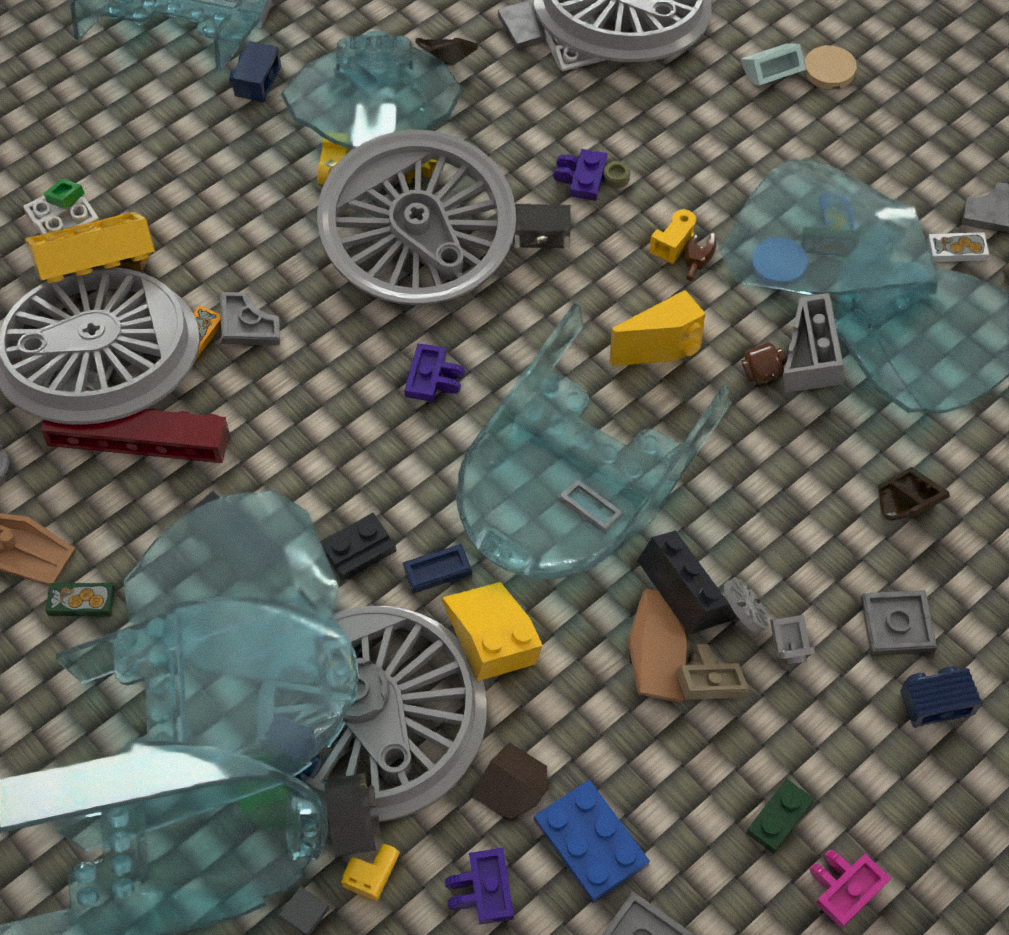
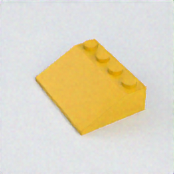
[24,212,155,283]

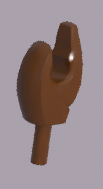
[685,233,716,281]

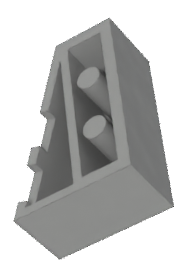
[783,293,844,393]

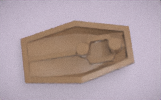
[0,513,76,586]
[628,588,689,703]

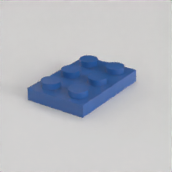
[534,779,650,903]

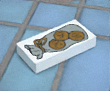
[927,233,989,262]

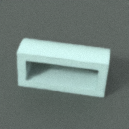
[740,44,806,85]

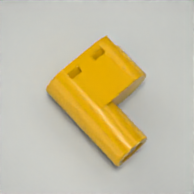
[341,844,400,901]

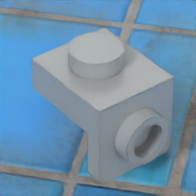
[770,615,815,664]

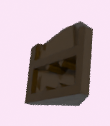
[415,38,478,65]
[878,467,950,521]
[472,743,548,821]

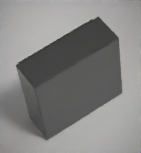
[279,886,329,935]

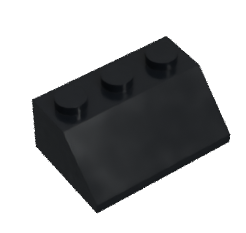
[637,530,737,635]

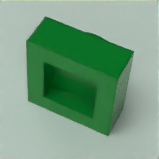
[43,178,85,210]

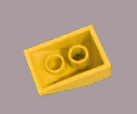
[609,290,706,366]
[442,582,543,681]

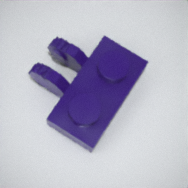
[552,149,608,201]
[404,343,465,402]
[445,848,514,925]

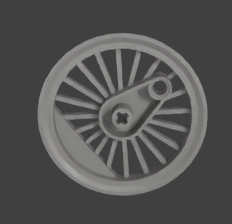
[533,0,712,62]
[317,130,516,305]
[0,267,200,424]
[256,606,487,823]

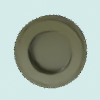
[603,161,630,188]

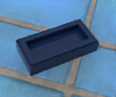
[403,544,472,594]

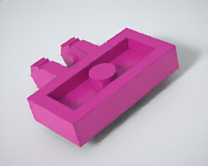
[810,849,891,929]

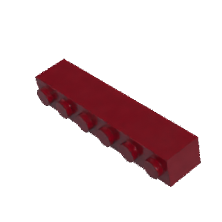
[41,408,230,463]

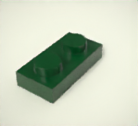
[746,778,814,854]

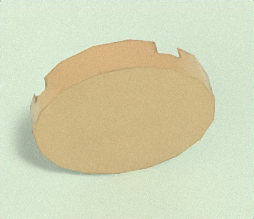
[804,45,857,89]

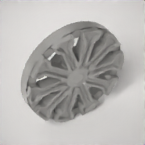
[724,577,769,633]

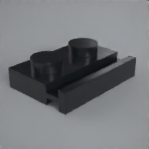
[320,513,397,581]

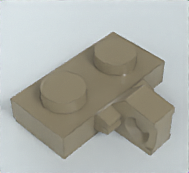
[676,644,749,700]

